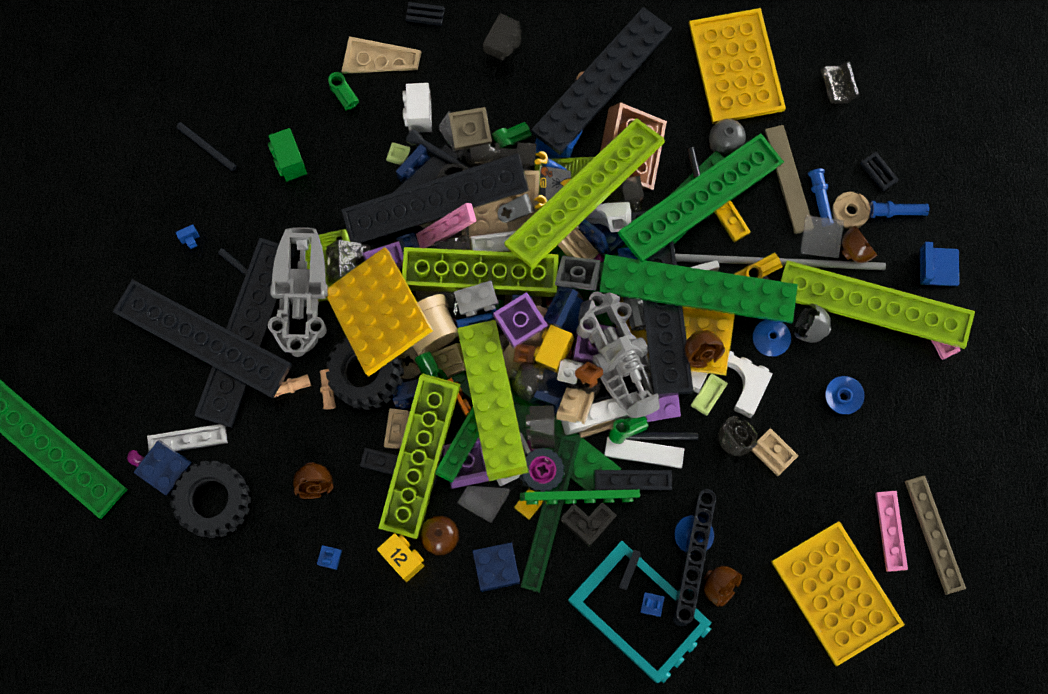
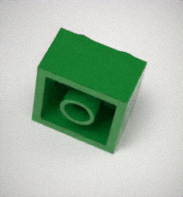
[268,128,307,182]

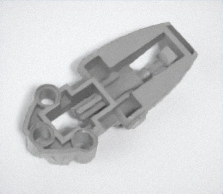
[268,228,328,357]
[576,292,660,418]

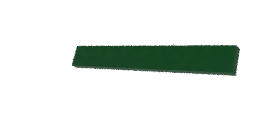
[521,435,581,593]

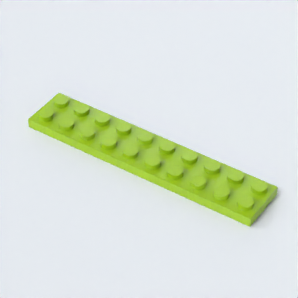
[504,118,665,269]
[781,260,975,349]

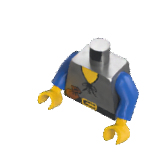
[534,151,571,210]

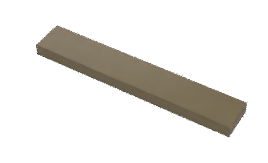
[765,125,814,234]
[905,475,966,595]

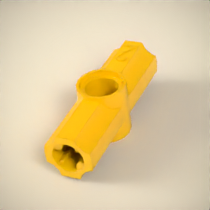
[735,252,783,278]

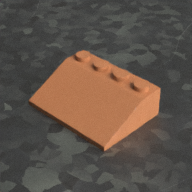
[600,102,667,191]

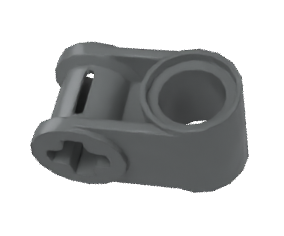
[497,194,535,223]

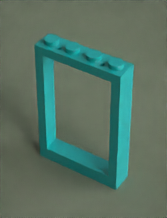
[568,541,712,683]

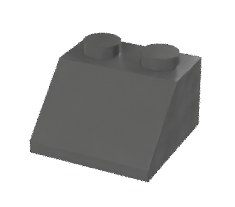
[555,256,600,290]

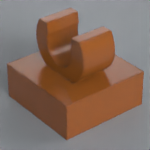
[513,343,536,366]
[575,362,603,388]

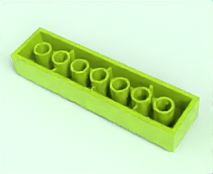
[402,247,558,297]
[457,320,529,481]
[379,374,461,539]

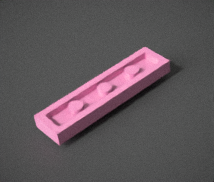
[416,203,476,248]
[875,491,908,572]

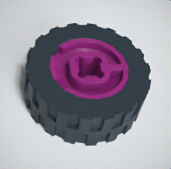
[519,448,564,492]

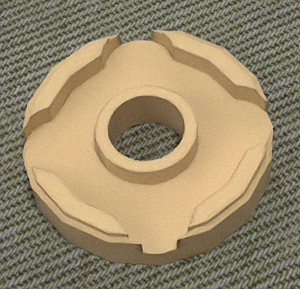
[832,192,871,229]

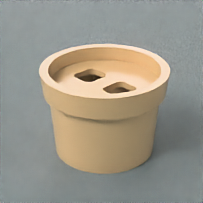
[412,294,459,356]

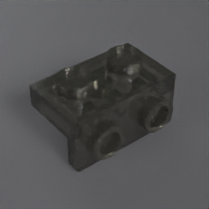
[821,62,859,103]

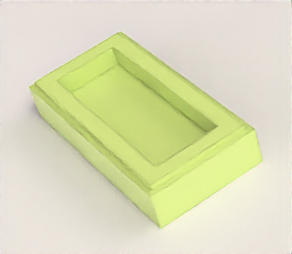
[691,374,728,416]

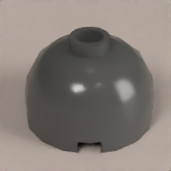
[708,119,746,157]
[794,303,831,343]

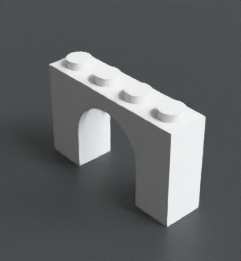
[691,351,772,418]

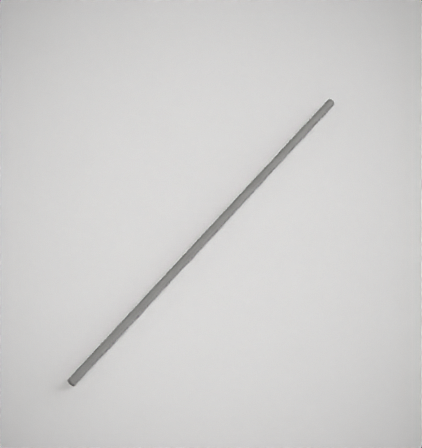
[597,252,886,270]

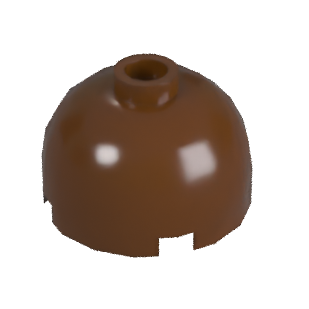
[841,225,877,263]
[685,330,725,368]
[293,463,333,499]
[420,516,459,555]
[704,566,742,607]

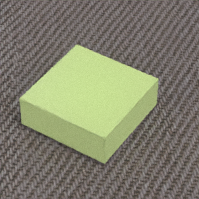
[387,142,410,165]

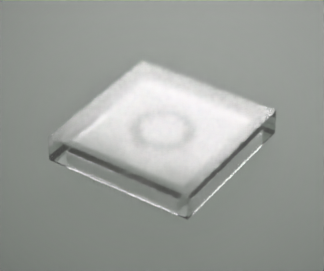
[800,216,844,258]

